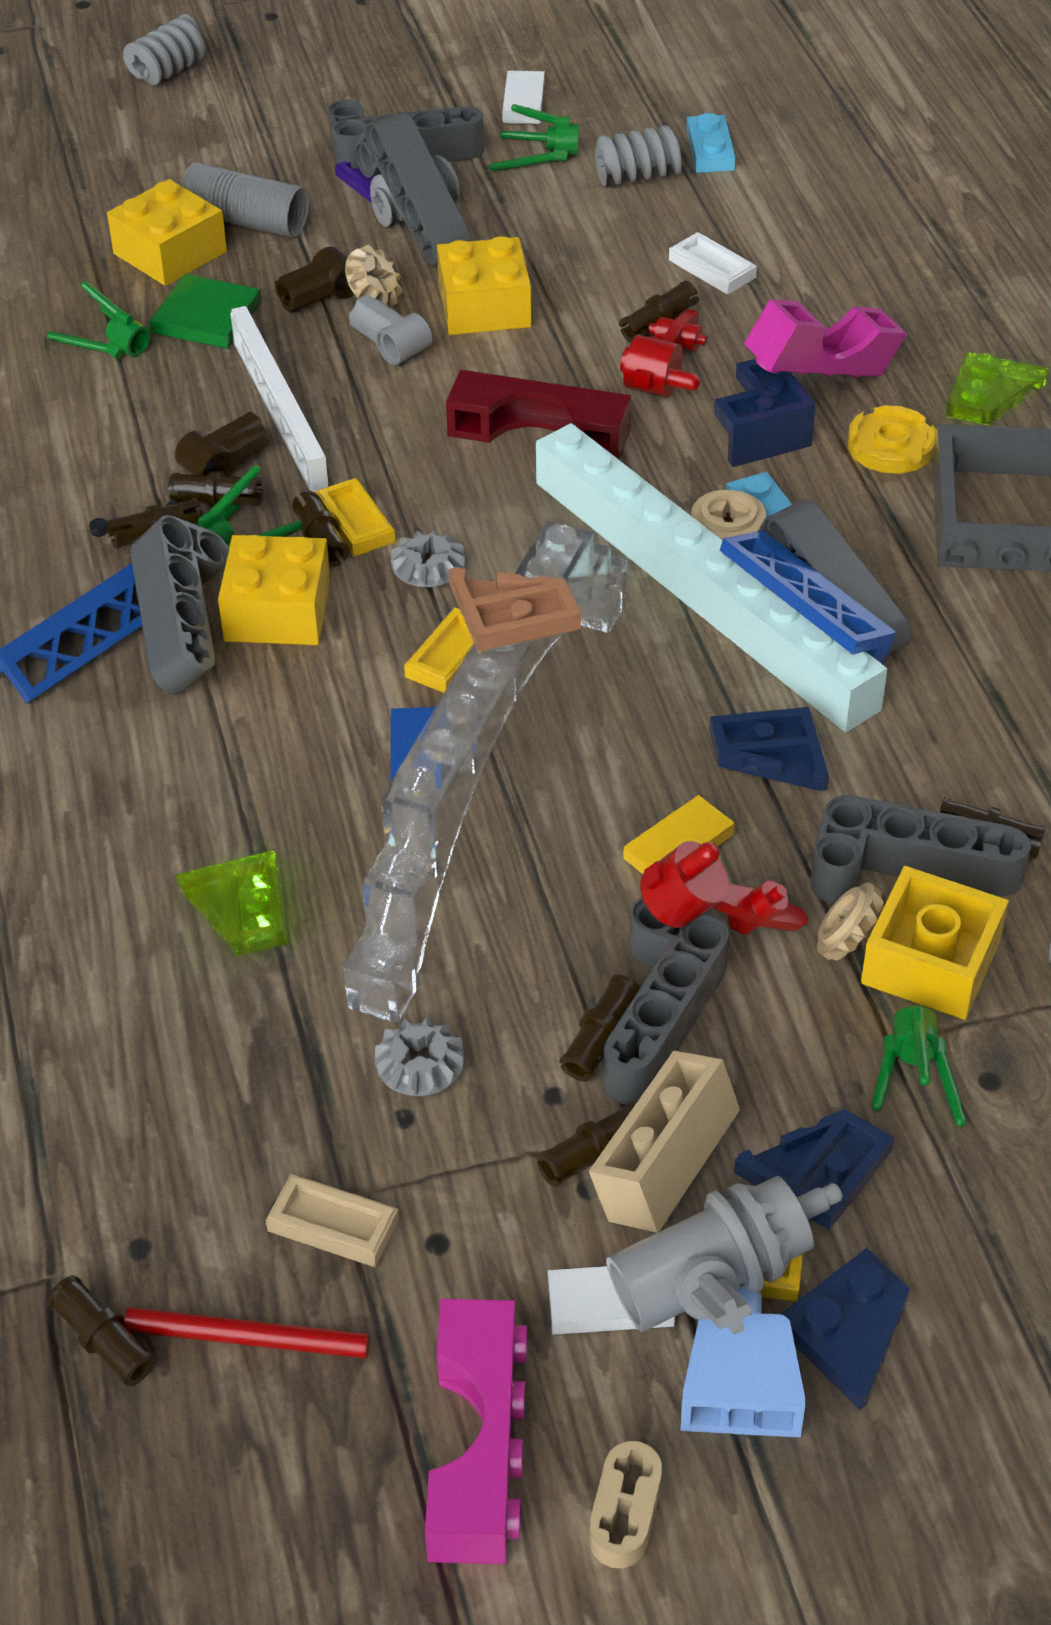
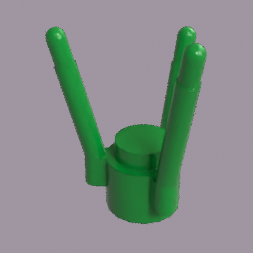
[489,104,579,171]
[46,281,151,359]
[196,465,302,548]
[871,1005,966,1127]

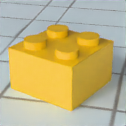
[107,179,227,286]
[437,236,531,335]
[218,535,330,645]
[861,865,1009,1020]

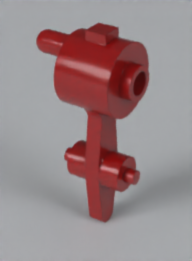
[620,309,708,398]
[640,841,808,935]

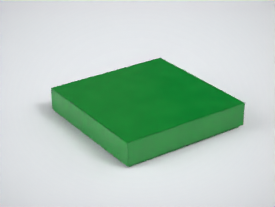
[149,274,261,349]

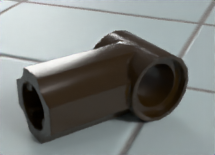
[275,246,355,313]
[175,411,269,476]

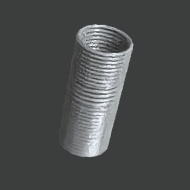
[181,162,309,238]

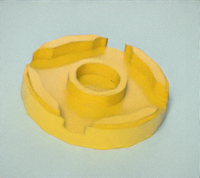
[847,405,937,474]

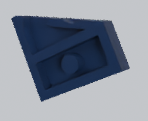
[709,707,829,791]
[734,1109,894,1230]
[780,1248,910,1410]

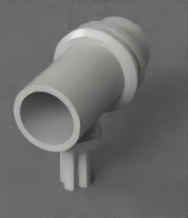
[606,1176,843,1334]

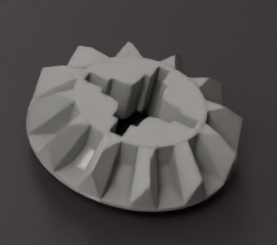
[391,529,465,587]
[375,1016,465,1096]

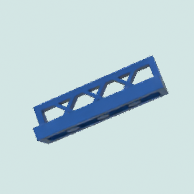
[719,530,897,665]
[0,563,142,704]

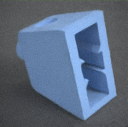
[680,1287,805,1438]

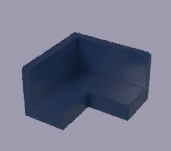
[714,359,815,467]

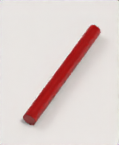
[124,1307,370,1359]

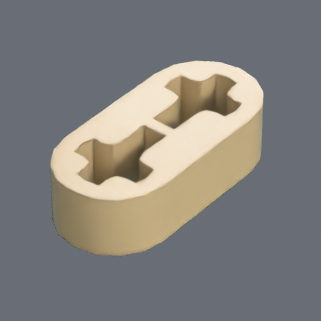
[589,1441,662,1569]

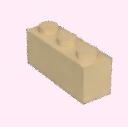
[589,1051,740,1233]

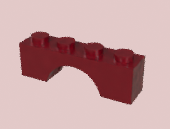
[446,369,631,460]

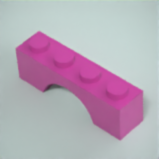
[744,299,907,378]
[425,1299,527,1564]

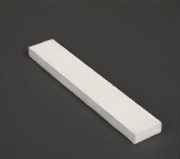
[230,306,328,492]

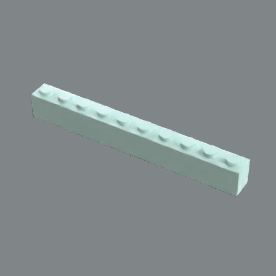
[536,423,887,733]

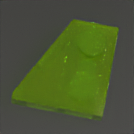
[946,352,1049,425]
[175,850,288,956]

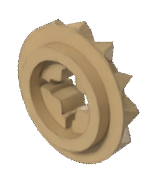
[345,244,403,308]
[691,490,766,540]
[817,883,884,961]

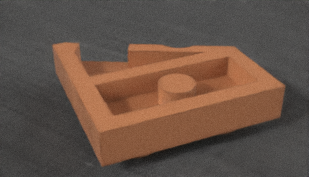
[449,567,581,652]

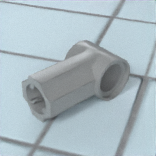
[349,294,433,366]

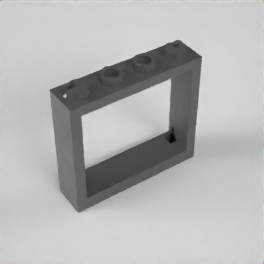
[933,424,1051,572]

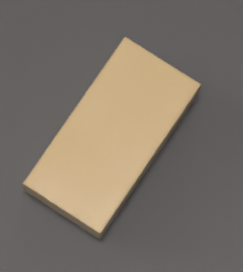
[266,1174,399,1268]

